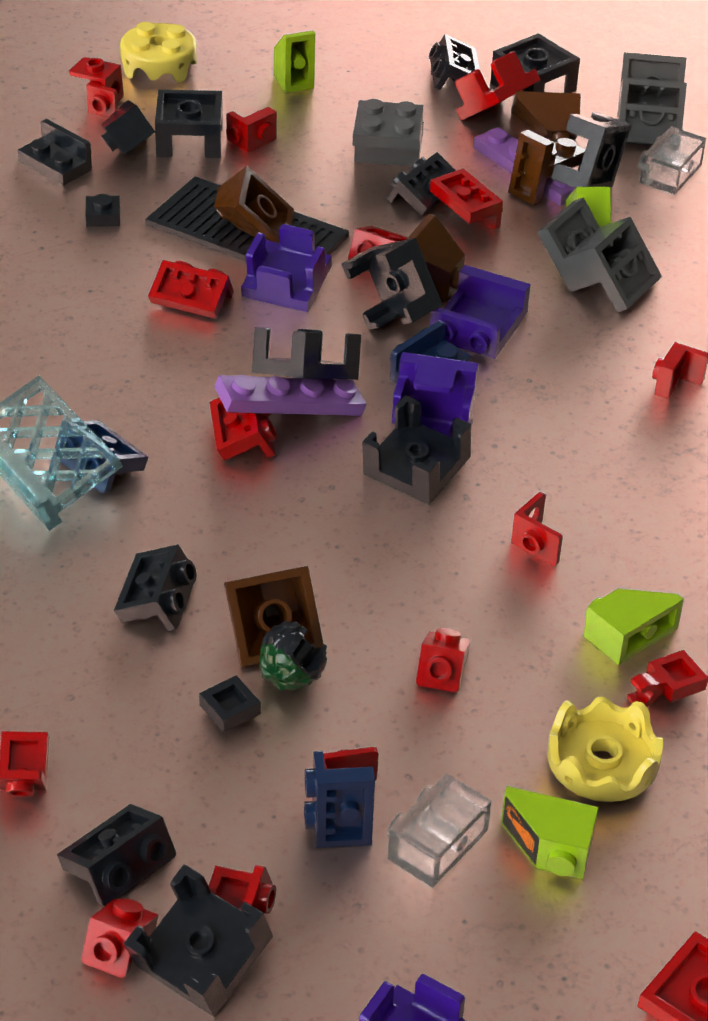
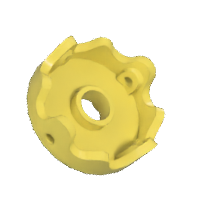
[120,22,197,82]
[547,696,663,802]

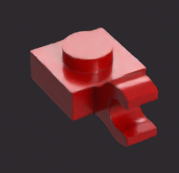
[627,650,708,707]

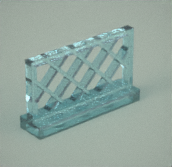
[0,376,123,531]

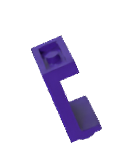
[430,265,531,359]

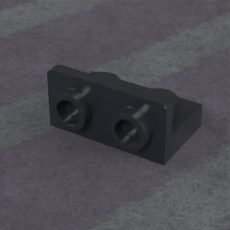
[429,34,480,90]
[17,119,92,186]
[386,152,456,216]
[114,544,197,631]
[57,804,176,906]

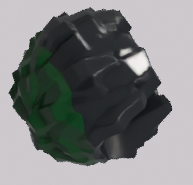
[259,621,327,691]

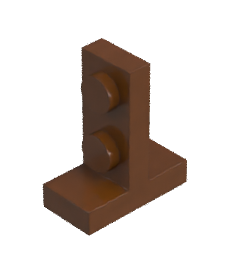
[508,130,586,206]

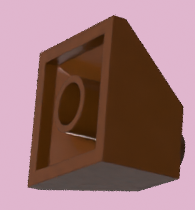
[511,91,581,142]
[214,166,294,243]
[406,214,465,302]
[224,566,324,667]

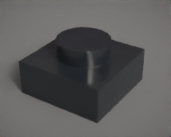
[85,194,120,227]
[199,675,261,733]

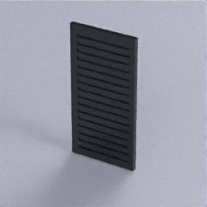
[145,176,349,261]

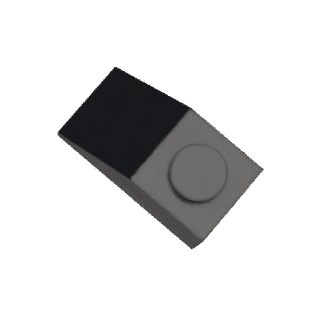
[101,100,155,155]

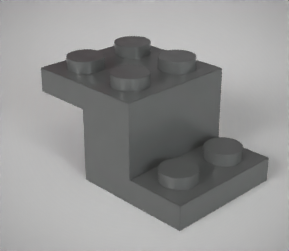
[617,52,687,148]
[352,99,424,166]
[537,197,662,312]

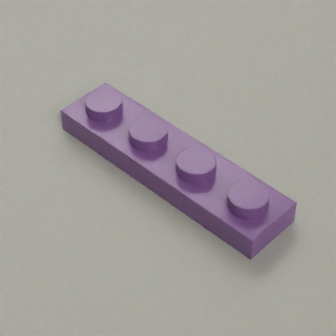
[474,127,575,206]
[214,375,367,416]

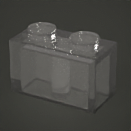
[638,126,706,195]
[387,773,491,888]

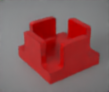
[455,51,541,120]
[637,931,708,1021]

